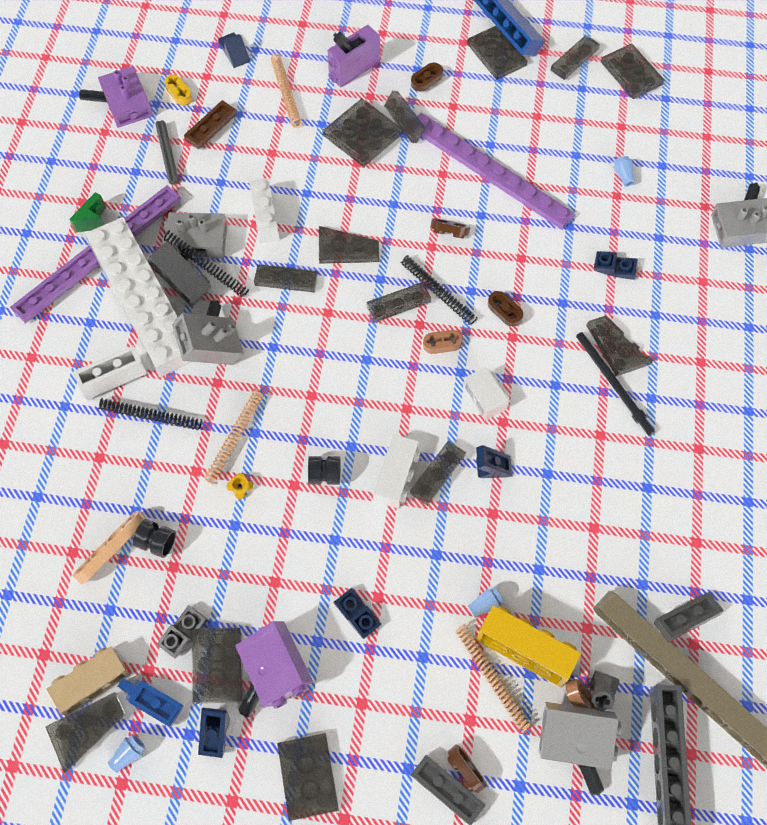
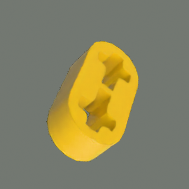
[164,75,192,106]

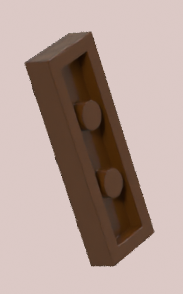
[184,100,237,150]

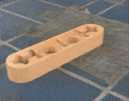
[73,511,146,584]

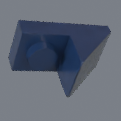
[218,32,250,68]
[476,445,512,478]
[198,707,230,758]

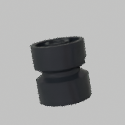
[308,456,341,485]
[133,519,176,558]

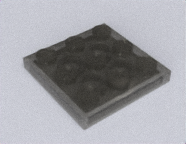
[322,98,403,167]

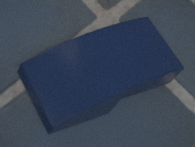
[594,251,638,280]
[333,587,382,639]

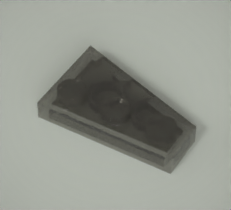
[319,226,379,264]
[586,315,654,376]
[45,692,126,773]

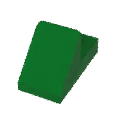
[69,192,106,233]

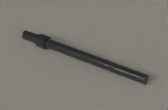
[576,332,656,436]

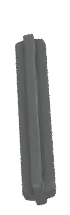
[155,120,179,185]

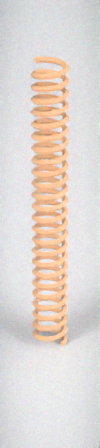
[271,54,302,128]
[204,388,264,485]
[456,624,532,733]

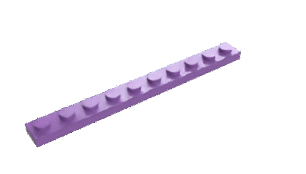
[409,112,575,230]
[10,185,181,324]

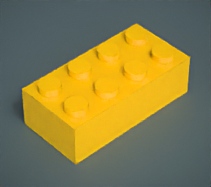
[476,605,581,688]

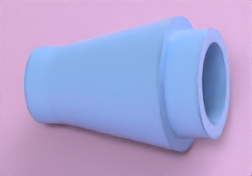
[613,156,635,187]
[468,587,504,618]
[108,734,146,773]

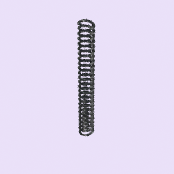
[164,230,249,297]
[400,255,478,325]
[98,398,203,431]

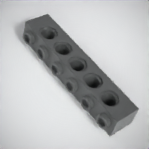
[650,684,692,825]

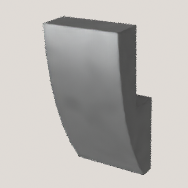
[157,605,209,659]

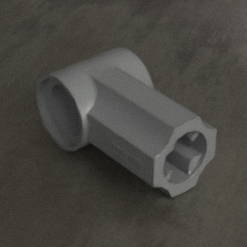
[589,670,619,712]

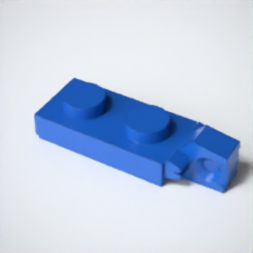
[117,678,184,728]

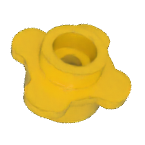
[226,473,253,499]

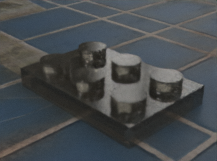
[467,26,528,80]
[601,43,664,99]
[192,628,242,704]
[277,733,339,822]

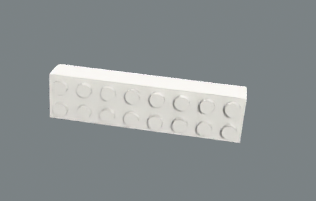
[85,217,192,378]

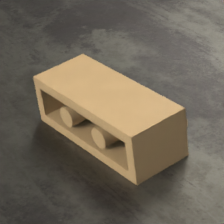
[46,646,130,717]

